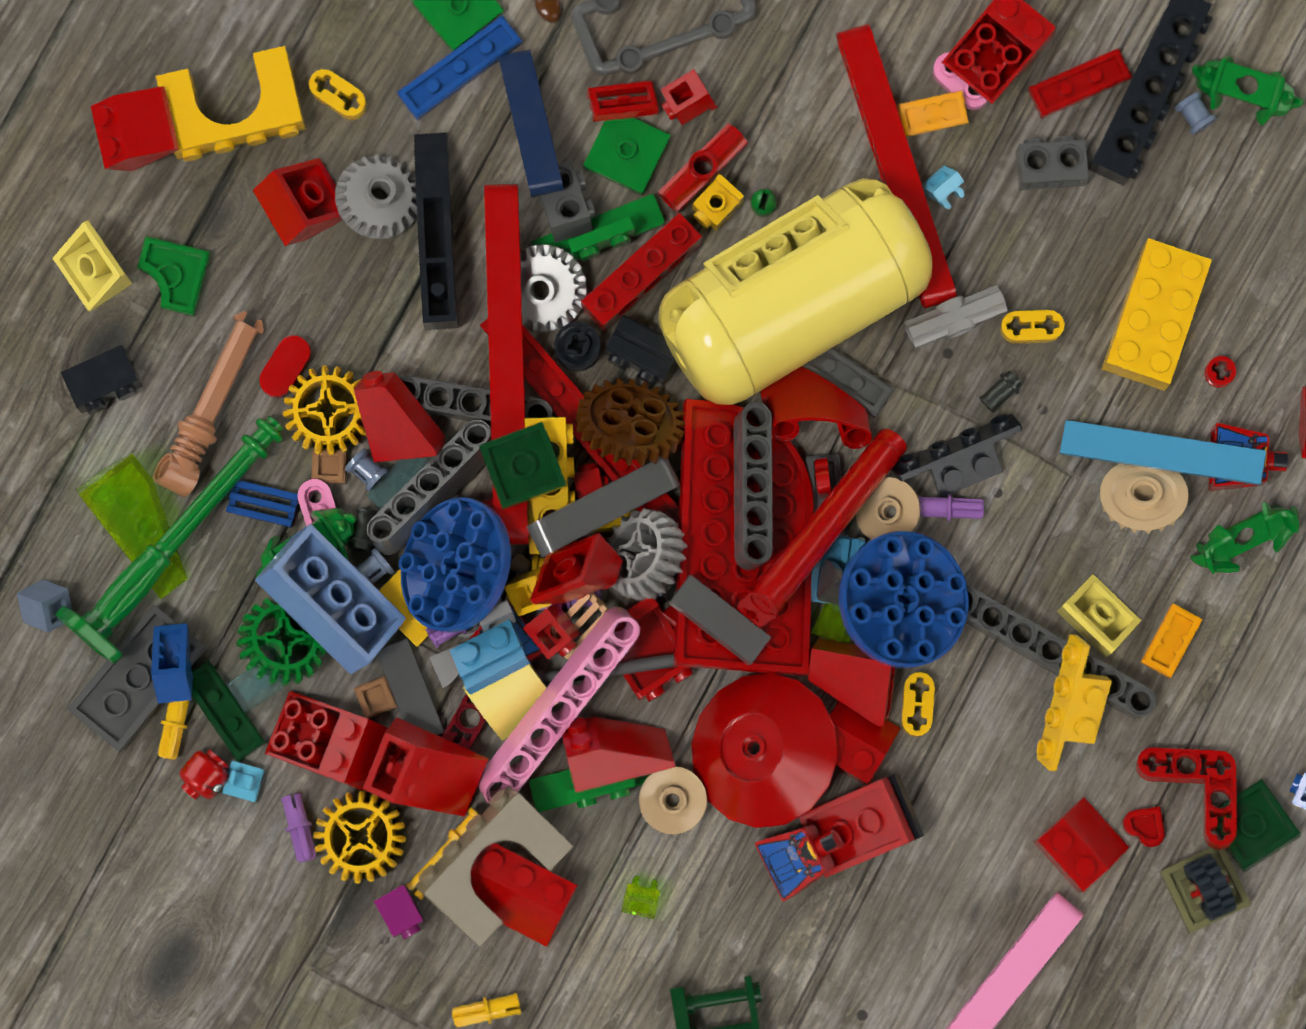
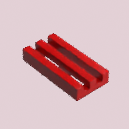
[587,80,659,122]

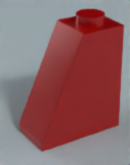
[354,371,446,462]
[808,638,896,727]

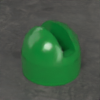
[750,189,777,217]

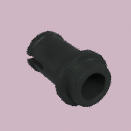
[979,371,1022,413]
[348,508,378,552]

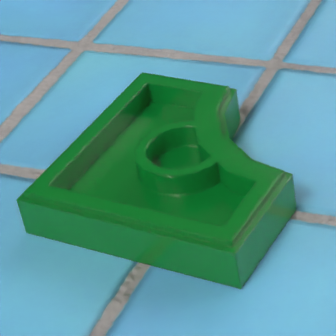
[137,236,211,317]

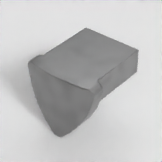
[817,559,843,605]

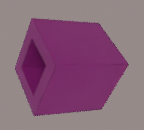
[373,885,425,940]

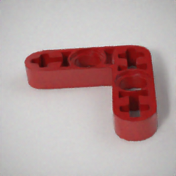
[1136,748,1236,850]

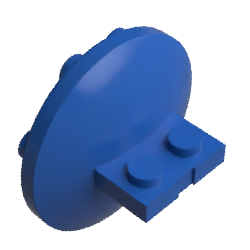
[399,498,511,633]
[839,531,969,668]

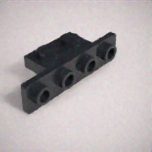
[892,414,1023,498]

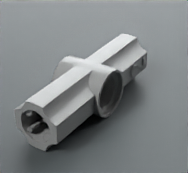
[904,285,1008,349]

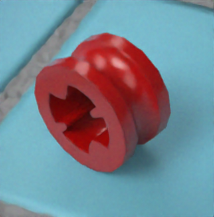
[1204,356,1236,388]

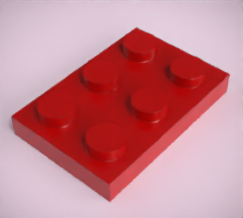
[799,777,915,878]

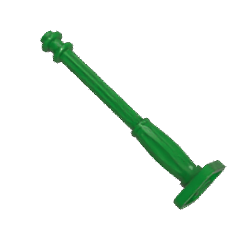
[54,416,284,665]

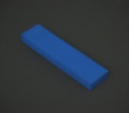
[397,16,522,121]

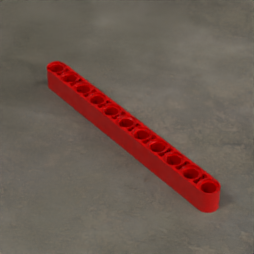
[484,184,529,545]

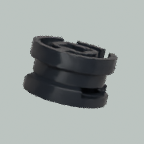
[554,321,601,372]

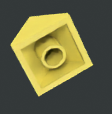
[53,220,132,311]
[1057,574,1142,658]

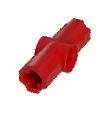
[658,123,748,213]

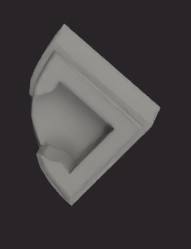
[429,644,460,689]

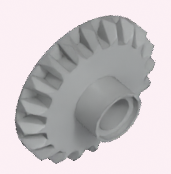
[335,154,417,239]
[520,245,587,332]

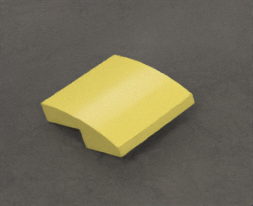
[463,664,558,741]

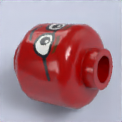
[179,749,230,800]

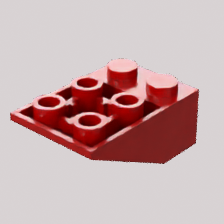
[941,0,1057,105]
[265,691,388,792]
[363,717,489,817]

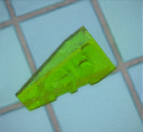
[75,453,187,599]

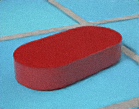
[259,335,311,398]

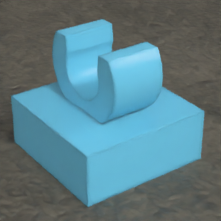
[922,166,964,209]
[222,761,265,803]

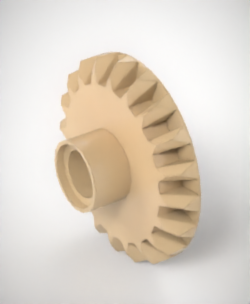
[1100,464,1188,534]

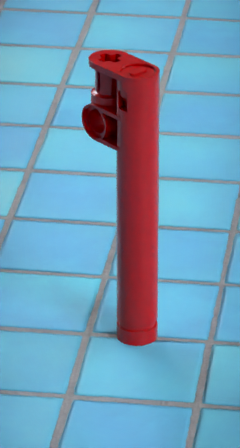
[737,428,907,627]

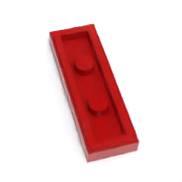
[1028,48,1132,119]

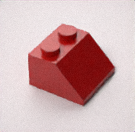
[90,86,179,171]
[252,158,343,246]
[530,533,623,605]
[830,700,901,786]
[1033,797,1129,893]

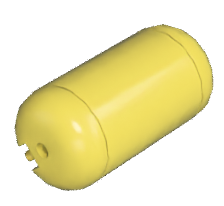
[658,178,932,405]

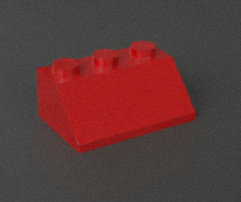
[470,843,578,947]

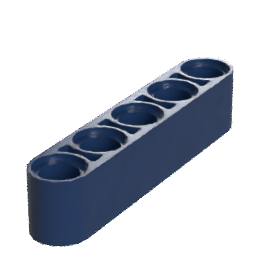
[498,49,564,198]

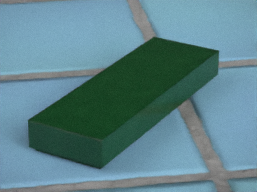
[192,660,266,762]

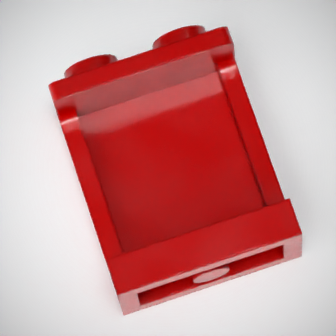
[605,598,694,702]

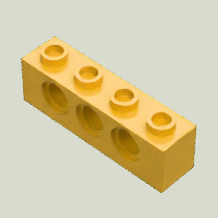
[525,417,577,554]

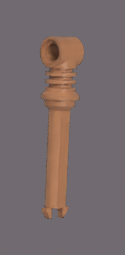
[153,311,264,497]

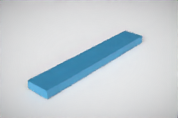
[1060,420,1267,486]

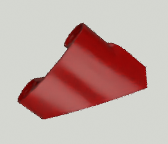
[760,366,872,449]

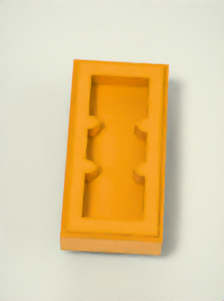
[897,90,969,137]
[1140,603,1203,679]

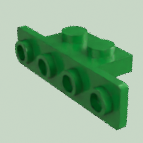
[531,194,665,260]
[529,769,652,812]

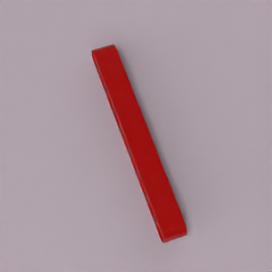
[836,24,957,309]

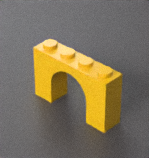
[156,46,306,161]

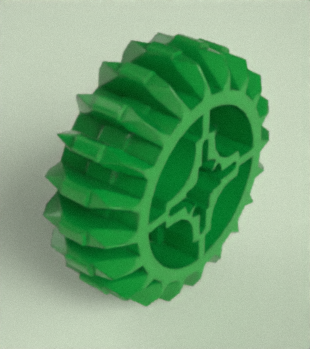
[236,598,327,687]

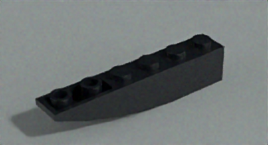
[414,133,459,330]

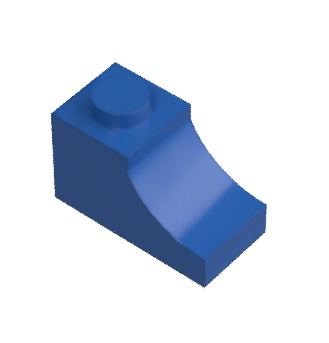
[151,623,193,703]

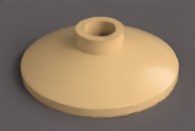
[856,477,921,540]
[639,766,707,834]

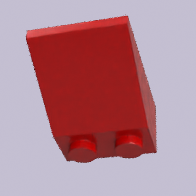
[562,716,675,792]

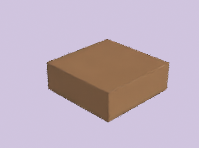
[311,449,347,484]
[354,676,398,719]

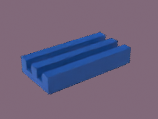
[226,480,299,528]

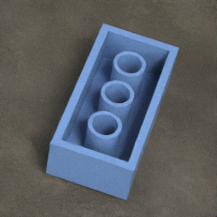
[255,524,406,675]

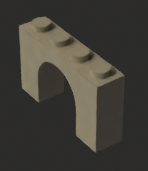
[415,786,573,947]

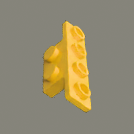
[1036,634,1112,771]

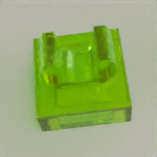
[812,603,851,642]
[621,876,661,919]

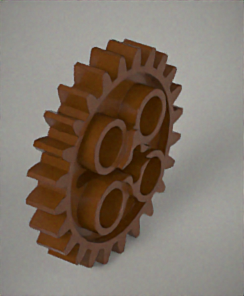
[575,378,685,466]

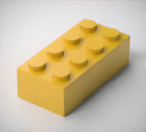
[1101,238,1212,391]

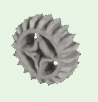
[605,509,687,601]

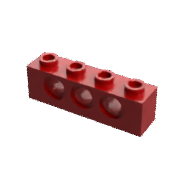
[581,213,702,333]

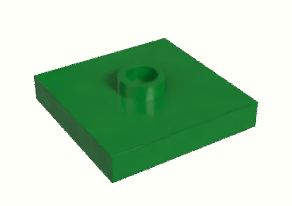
[412,0,504,52]
[583,117,671,196]

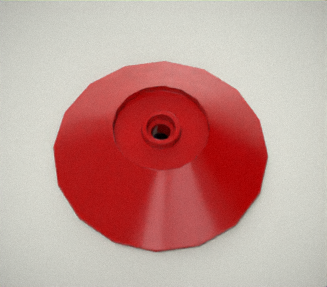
[691,673,838,828]

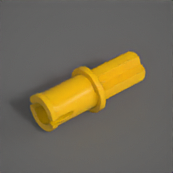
[158,700,190,760]
[452,993,521,1027]

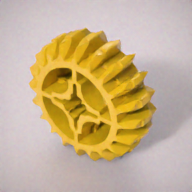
[283,365,366,456]
[314,791,406,884]

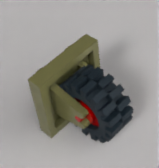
[1159,847,1252,933]

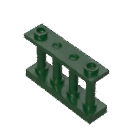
[670,976,762,1029]

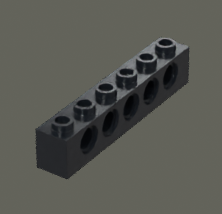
[1088,0,1213,186]

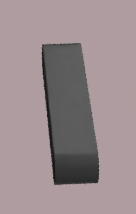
[399,376,553,425]
[734,402,772,571]
[366,420,491,555]
[526,457,681,557]

